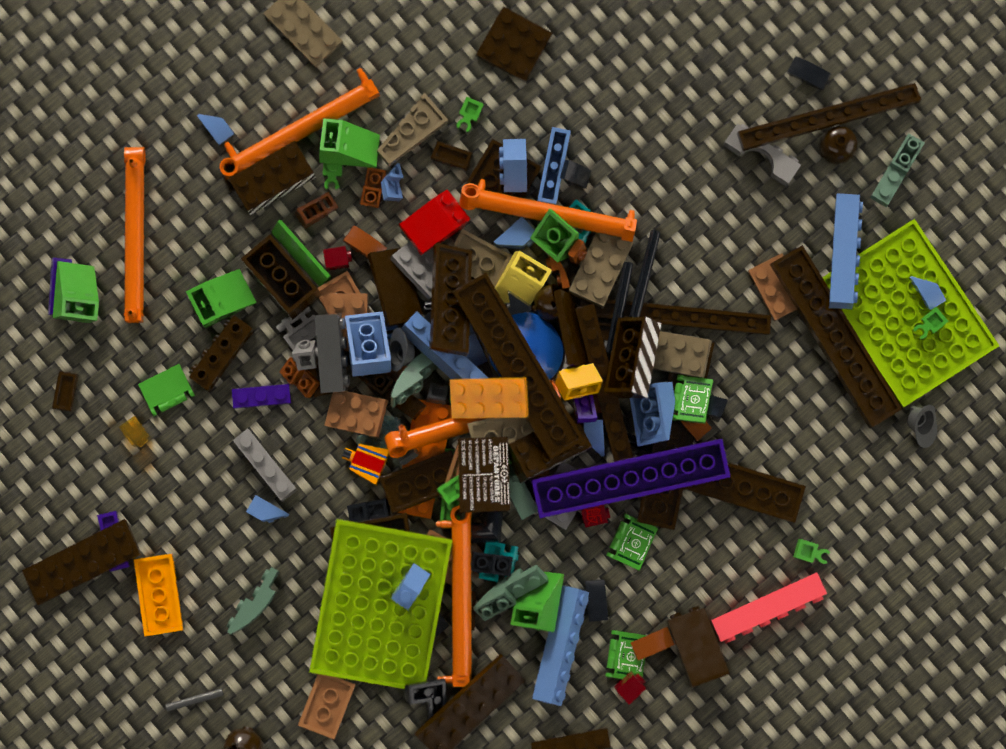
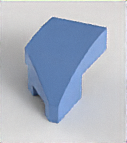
[197,114,234,145]
[381,163,403,201]
[910,276,946,310]
[583,420,605,457]
[246,495,289,523]

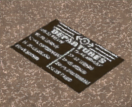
[458,436,510,513]

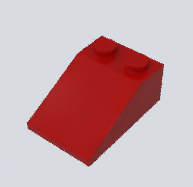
[398,189,470,255]

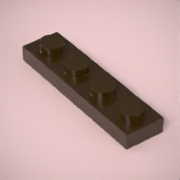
[531,728,611,749]

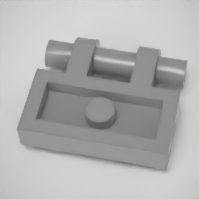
[276,307,316,350]

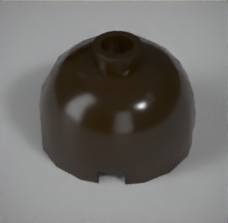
[819,125,858,164]
[532,284,559,323]
[223,726,263,749]

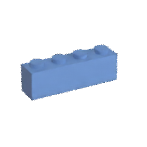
[537,127,571,205]

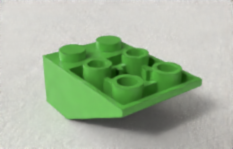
[319,118,380,168]
[53,261,99,323]
[186,269,257,329]
[510,571,564,632]

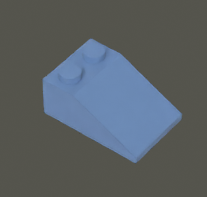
[345,311,391,377]
[630,382,675,447]

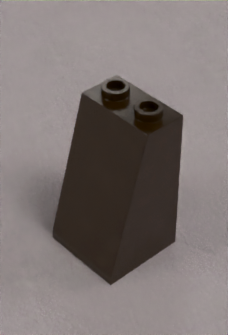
[667,605,730,687]

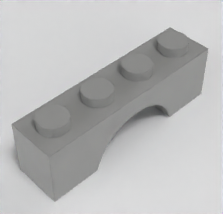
[723,123,801,187]
[233,428,297,502]

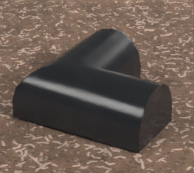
[471,511,503,543]
[404,679,447,720]

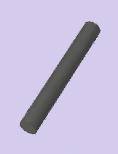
[165,688,224,712]

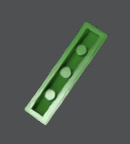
[272,220,331,287]

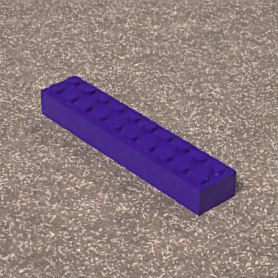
[531,439,730,518]

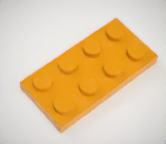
[449,378,529,419]
[134,554,184,636]

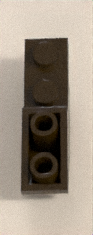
[357,373,426,421]

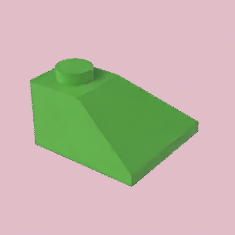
[530,208,579,262]

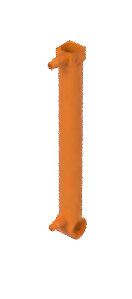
[220,68,380,180]
[124,147,146,323]
[459,179,637,242]
[385,380,561,458]
[436,505,472,687]

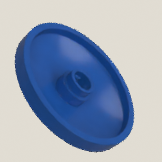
[489,312,563,380]

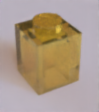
[119,416,150,447]

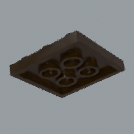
[476,6,553,83]
[466,139,542,216]

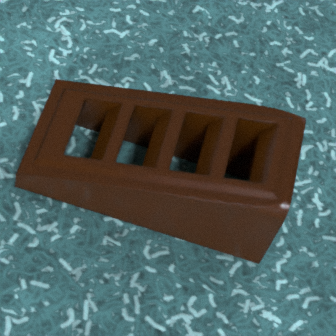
[295,192,338,229]

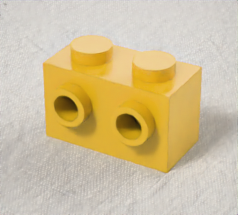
[555,363,603,401]

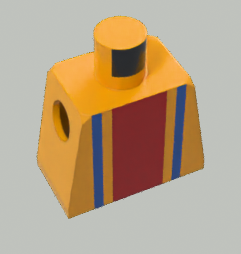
[342,444,389,486]

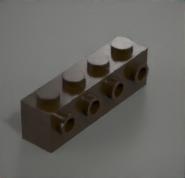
[189,315,254,392]

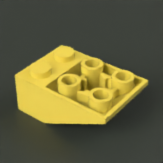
[495,251,552,305]

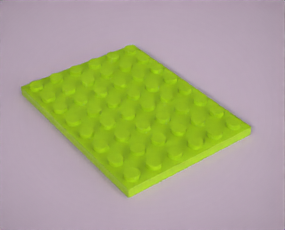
[822,219,999,408]
[309,519,452,689]

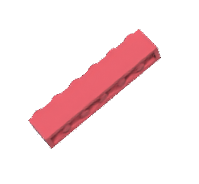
[710,573,827,644]

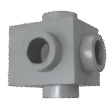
[292,340,318,370]

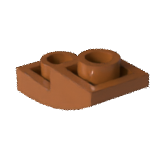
[360,167,387,208]
[343,226,387,258]
[546,255,570,291]
[280,357,320,398]
[631,627,675,661]

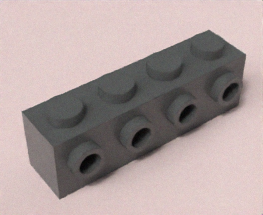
[315,313,350,393]

